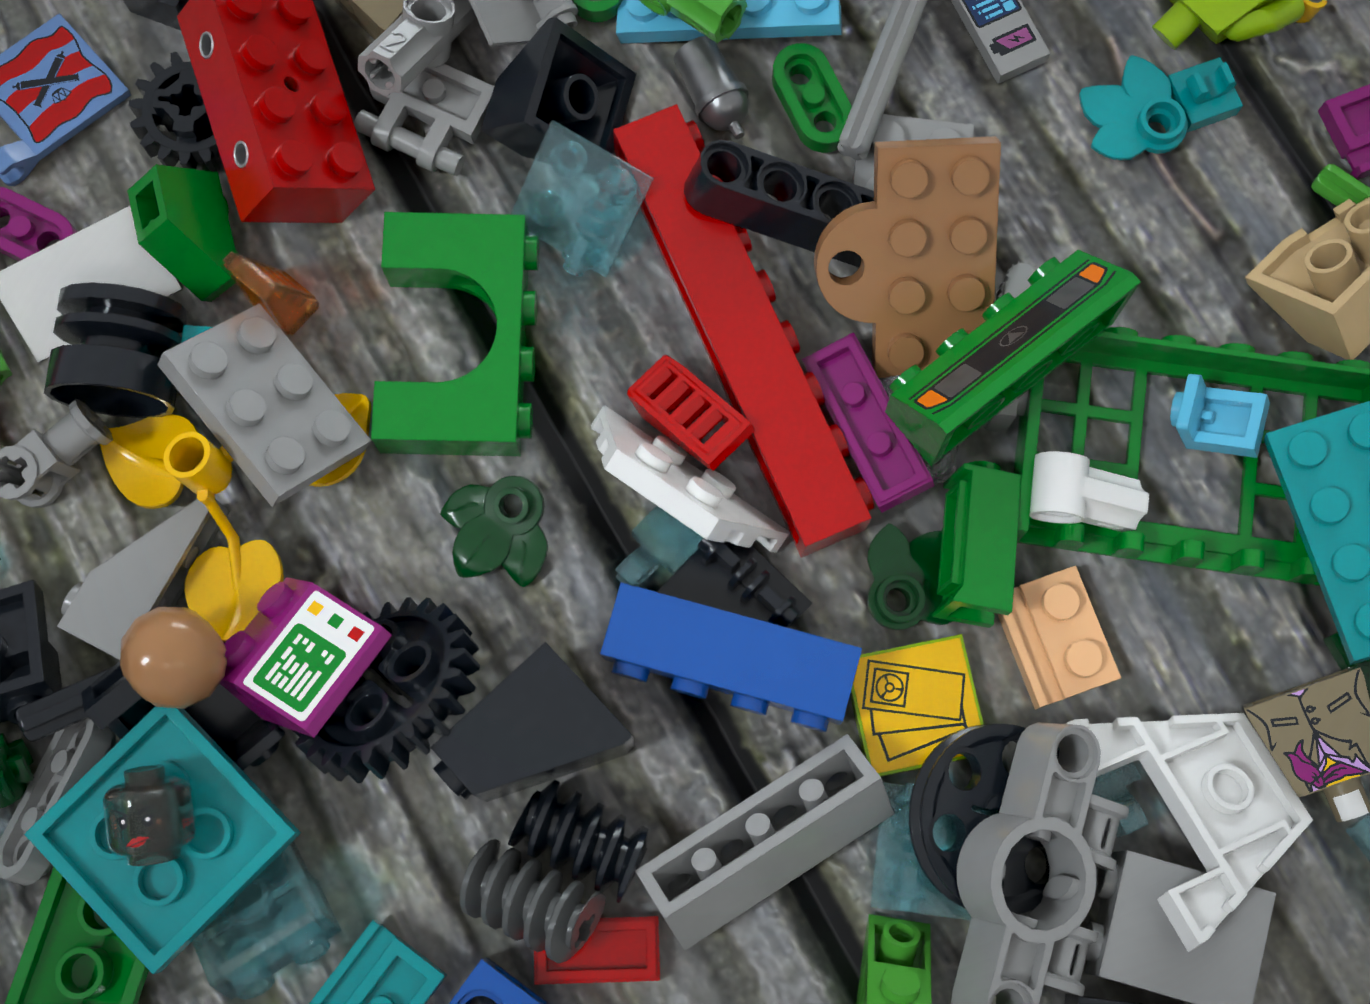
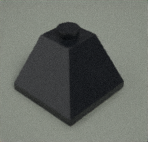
[481,17,637,176]

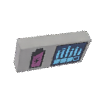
[951,0,1051,84]

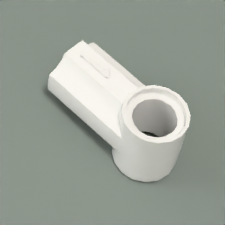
[1029,451,1149,532]

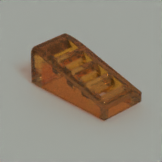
[223,251,319,336]

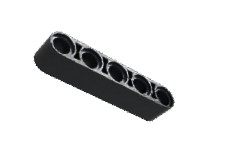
[684,140,874,267]

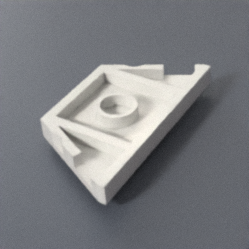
[591,406,790,553]

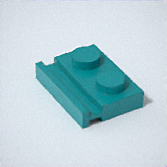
[309,919,447,1004]

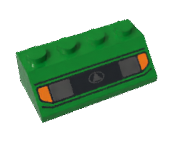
[885,250,1141,467]

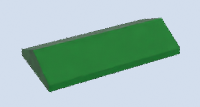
[5,867,149,1004]

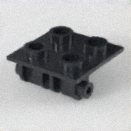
[657,538,812,628]

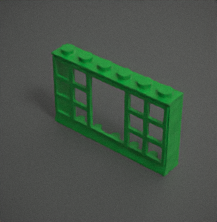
[1013,327,1370,586]

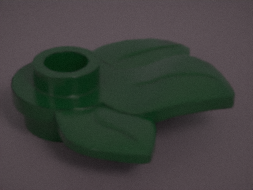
[440,476,548,587]
[867,523,954,630]

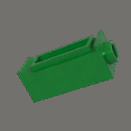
[932,461,1021,628]

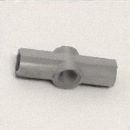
[358,0,476,97]

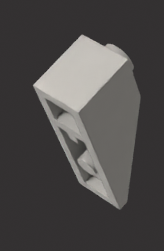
[57,499,230,660]

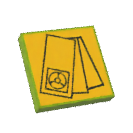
[850,634,984,777]

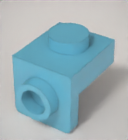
[1170,374,1270,458]

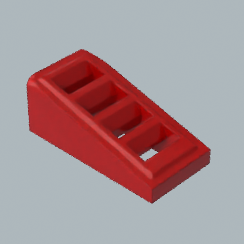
[627,355,755,471]

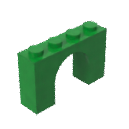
[371,212,539,457]

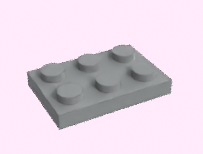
[158,303,371,507]

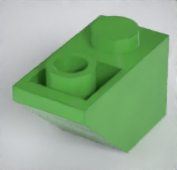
[856,914,932,1004]

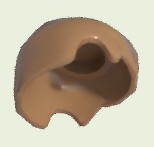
[120,607,227,709]

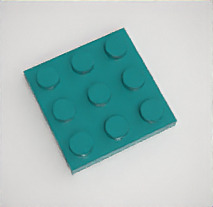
[24,706,301,974]

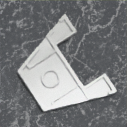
[1066,713,1313,952]

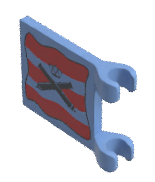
[0,13,131,186]

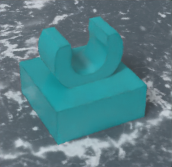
[1168,57,1243,133]

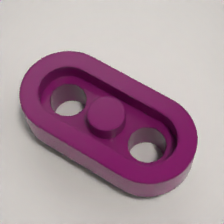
[0,187,77,261]

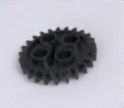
[292,597,480,783]

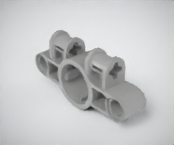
[951,722,1129,1004]

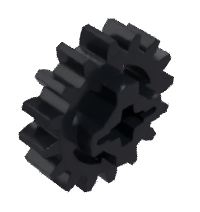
[128,52,220,172]

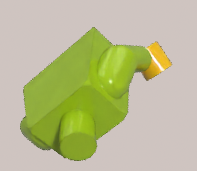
[1152,0,1327,50]

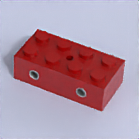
[177,0,376,223]

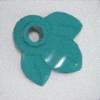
[1079,55,1188,160]

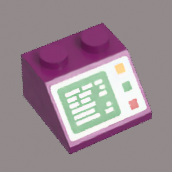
[219,577,392,738]

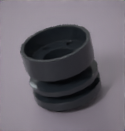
[44,282,188,418]

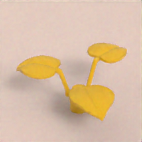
[100,393,371,643]

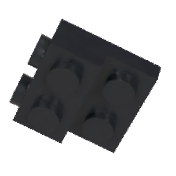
[0,580,62,725]

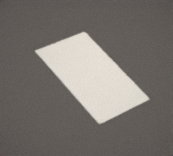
[0,206,182,362]

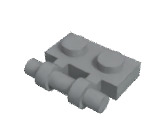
[354,64,494,177]

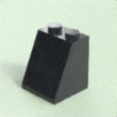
[430,642,635,802]

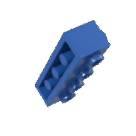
[600,582,862,732]

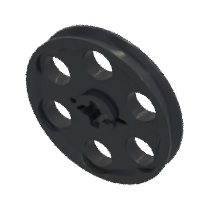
[909,724,1060,914]

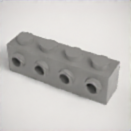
[635,734,894,951]

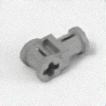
[0,399,113,508]

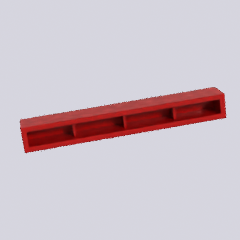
[613,104,875,558]

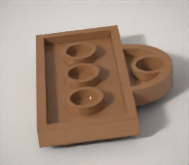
[814,136,1001,378]

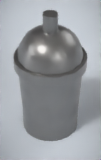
[674,36,749,139]

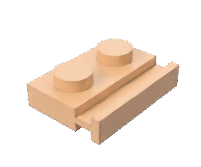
[997,565,1121,710]

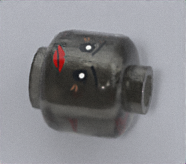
[103,764,196,866]

